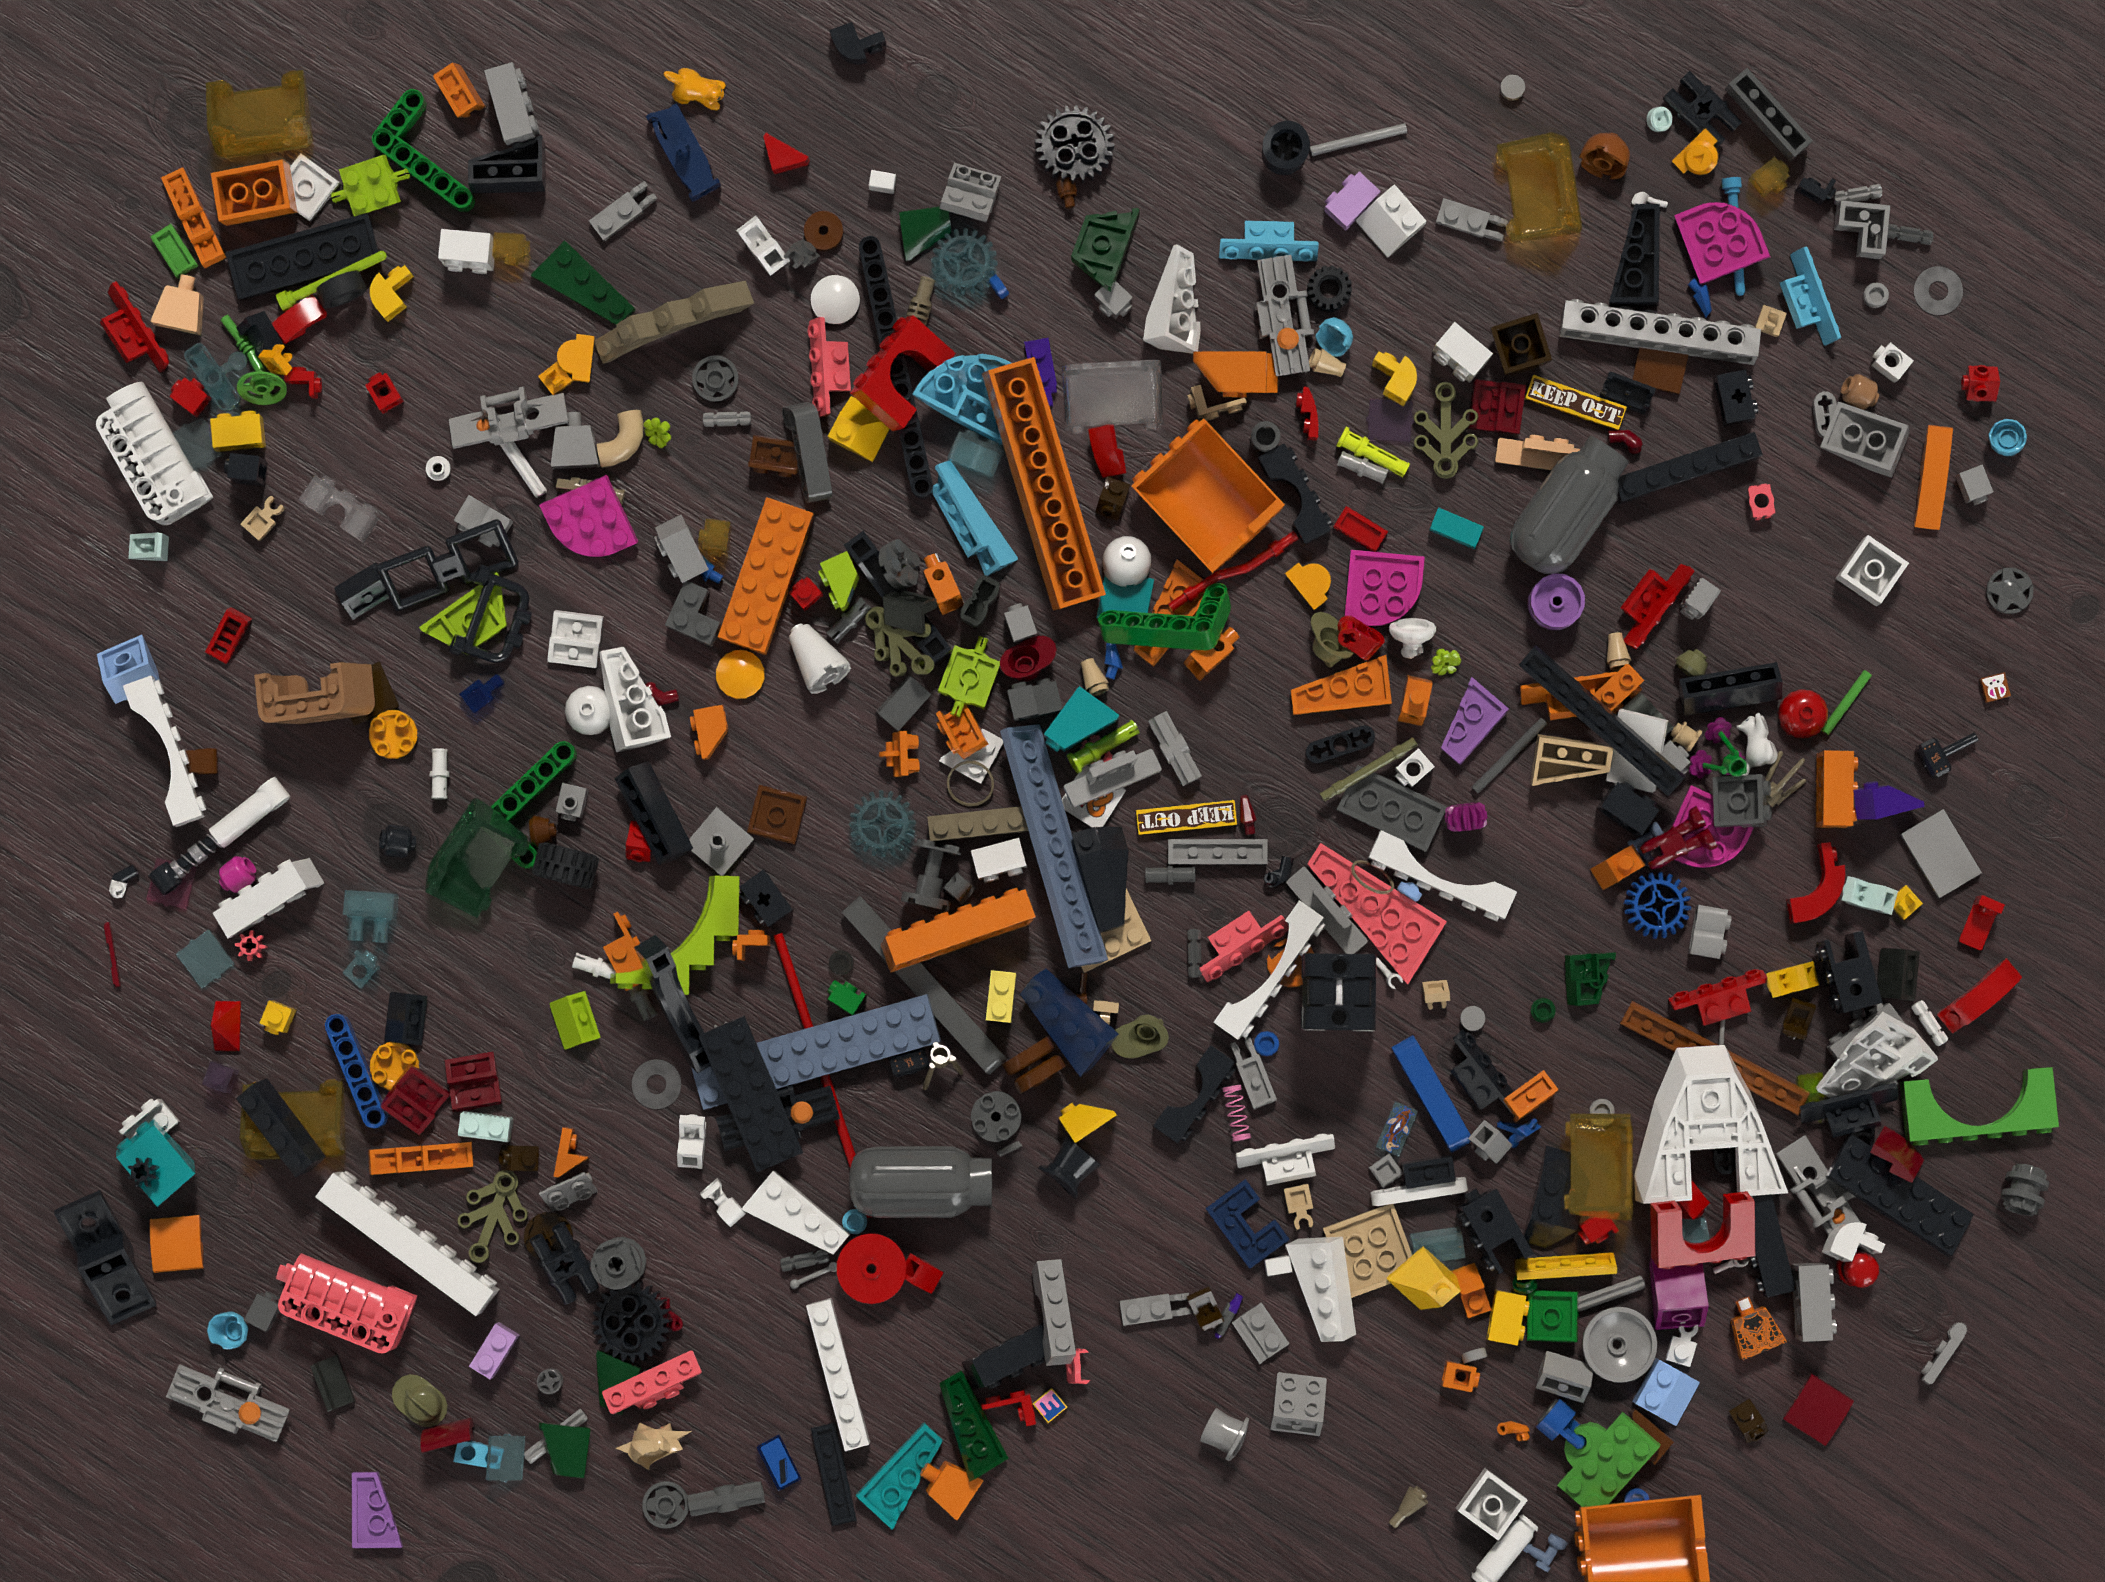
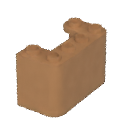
[254,662,375,724]

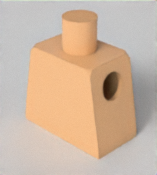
[151,274,204,336]

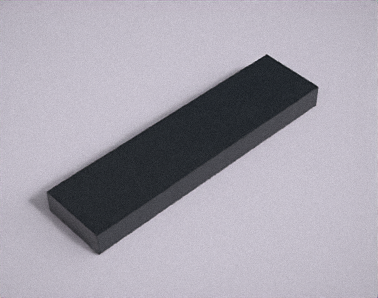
[811,1422,857,1526]

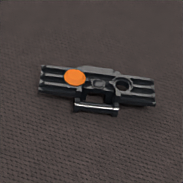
[716,1084,840,1151]

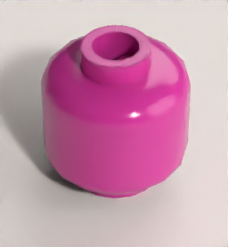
[219,856,256,893]

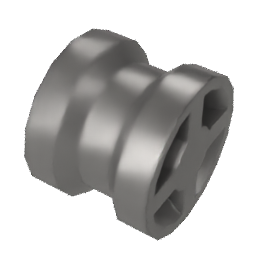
[537,1368,564,1394]

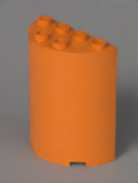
[1131,418,1285,573]
[1574,1495,1710,1582]

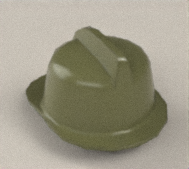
[1311,612,1353,667]
[1111,1014,1169,1059]
[392,1374,447,1427]

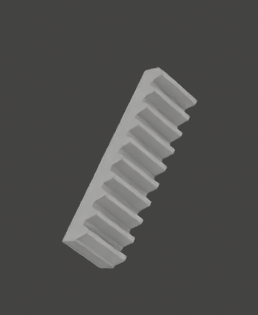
[1168,839,1268,865]

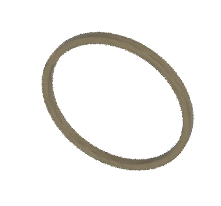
[947,761,994,806]
[1351,860,1394,894]

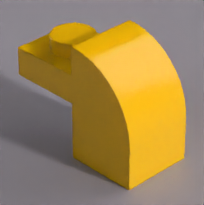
[370,265,414,322]
[1372,351,1417,407]
[1766,961,1819,998]

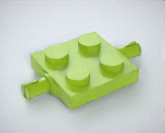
[331,155,410,216]
[938,636,1000,718]

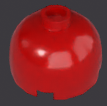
[1778,689,1828,738]

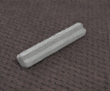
[1578,1276,1645,1312]
[523,1409,588,1464]

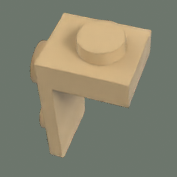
[1187,385,1247,421]

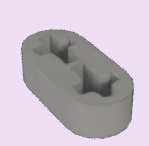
[1812,392,1837,439]

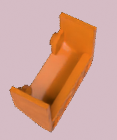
[1193,351,1278,398]

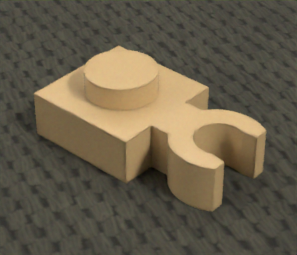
[241,496,285,541]
[1284,1184,1313,1230]

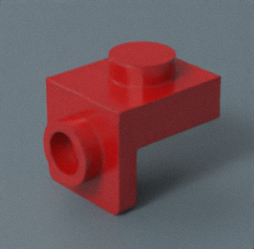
[284,367,322,399]
[626,821,651,862]

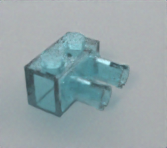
[343,890,399,943]

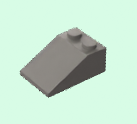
[1820,402,1910,478]

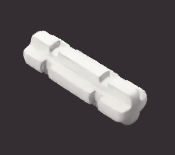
[1912,1000,1948,1046]

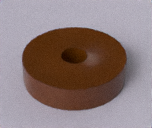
[804,211,844,251]

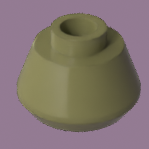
[1676,649,1708,677]

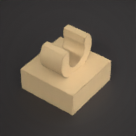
[1755,305,1787,337]
[1422,980,1450,1010]
[1093,1000,1119,1025]

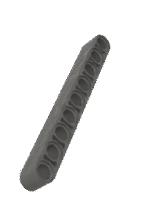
[842,896,1007,1075]

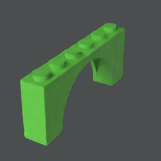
[1900,1067,2059,1146]

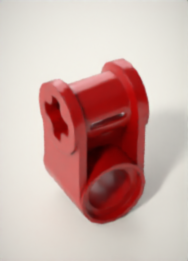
[1337,616,1385,660]

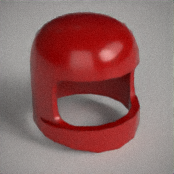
[1836,1250,1879,1288]

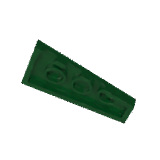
[531,240,636,325]
[939,1370,1009,1482]

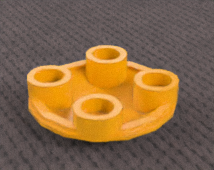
[716,650,765,699]
[369,710,417,759]
[370,1042,419,1090]

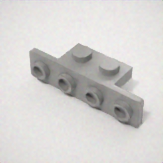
[1064,749,1162,808]
[1286,867,1368,954]

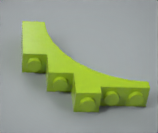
[610,876,739,995]

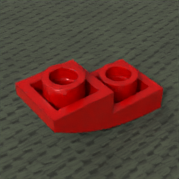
[272,294,327,344]
[1296,387,1319,441]
[1088,425,1126,478]

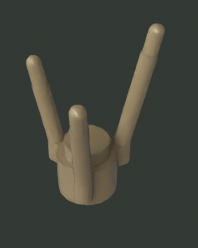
[1766,751,1806,808]
[923,1042,963,1090]

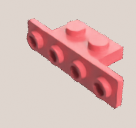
[807,317,851,418]
[1199,911,1289,982]
[602,1351,702,1414]

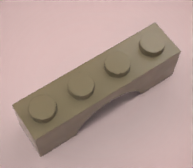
[927,806,1029,842]

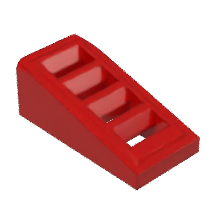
[205,607,252,664]

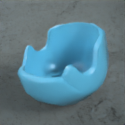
[1315,317,1353,357]
[1989,419,2027,456]
[207,1311,248,1349]

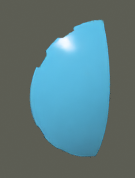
[912,354,1011,445]

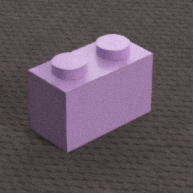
[1324,171,1381,231]
[469,1322,520,1379]

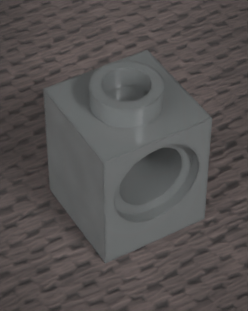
[244,1291,280,1332]

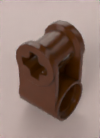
[169,748,218,775]

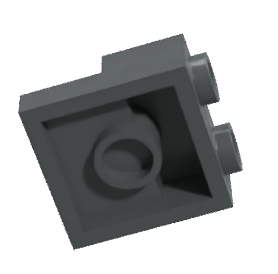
[1713,774,1772,828]

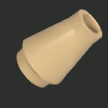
[1309,348,1346,377]
[1607,633,1631,671]
[1080,658,1109,696]

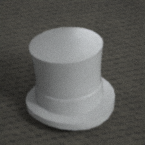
[1200,1408,1249,1461]

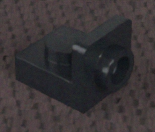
[1795,177,1836,205]

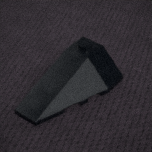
[1072,827,1129,933]

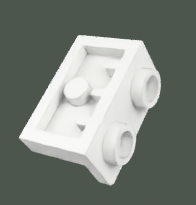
[119,1099,180,1139]

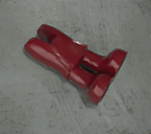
[1640,806,1718,869]

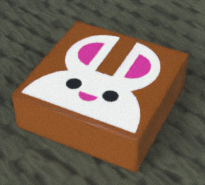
[1979,672,2011,703]

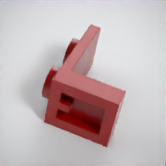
[1958,895,2005,950]
[981,1390,1036,1426]

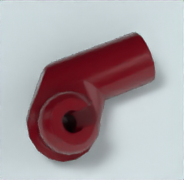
[1608,430,1643,454]
[645,682,679,706]
[658,1297,683,1331]

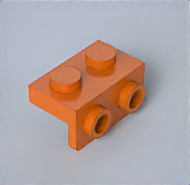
[1593,663,1645,714]
[936,705,989,759]
[732,930,770,961]

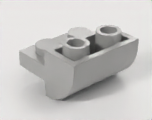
[939,163,1001,222]

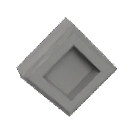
[1369,1153,1403,1188]

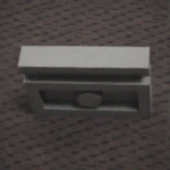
[1232,1302,1289,1364]

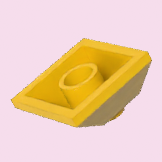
[828,396,890,462]
[1059,1103,1116,1143]
[1387,1246,1461,1310]

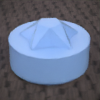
[1397,881,1422,902]

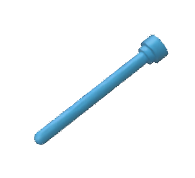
[1721,177,1745,296]

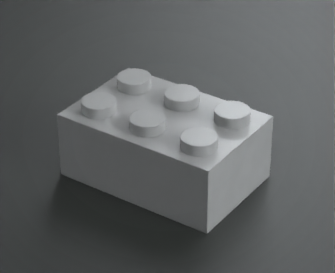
[484,62,540,148]
[1791,1263,1837,1342]

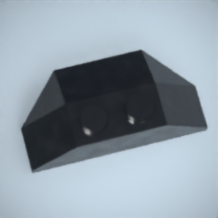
[1523,1146,1590,1248]

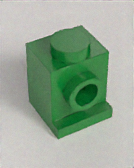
[827,980,867,1015]

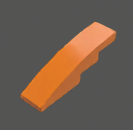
[161,167,227,269]
[1914,425,1953,530]
[368,1142,473,1175]

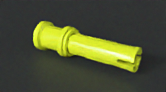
[1336,426,1410,478]

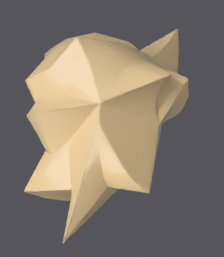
[616,1423,692,1470]

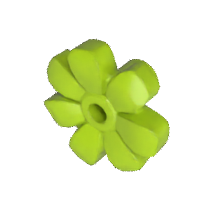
[643,417,671,448]
[1431,649,1461,675]

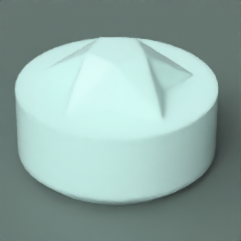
[1647,107,1672,132]

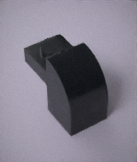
[829,22,886,65]

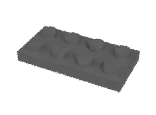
[1336,765,1447,852]

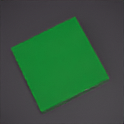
[1527,1290,1578,1342]

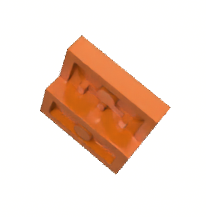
[150,1215,203,1273]

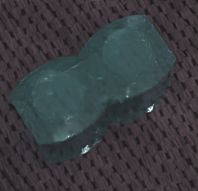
[947,429,1004,479]

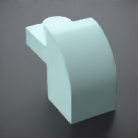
[1842,876,1898,915]

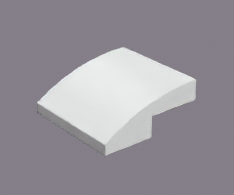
[547,610,604,668]

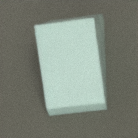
[128,532,169,561]

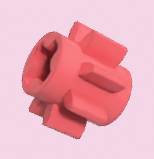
[235,930,267,961]

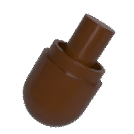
[1056,175,1077,209]

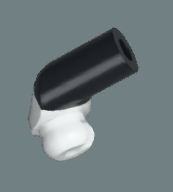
[109,864,139,898]

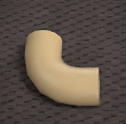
[597,410,643,468]

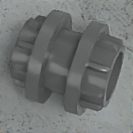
[2000,1164,2050,1216]

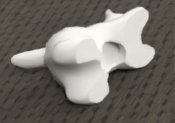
[1737,713,1778,775]

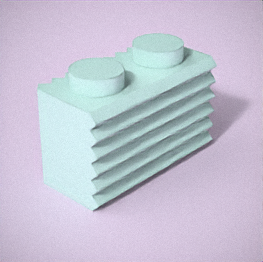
[458,1111,513,1142]

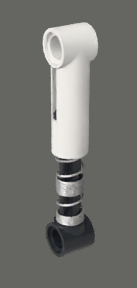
[148,777,291,896]

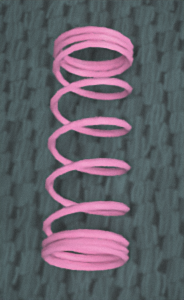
[1222,1085,1251,1142]

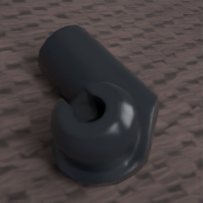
[1264,856,1294,887]

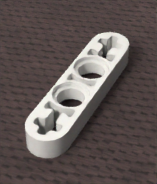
[1370,1177,1468,1206]

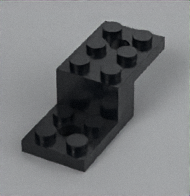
[54,1190,156,1325]

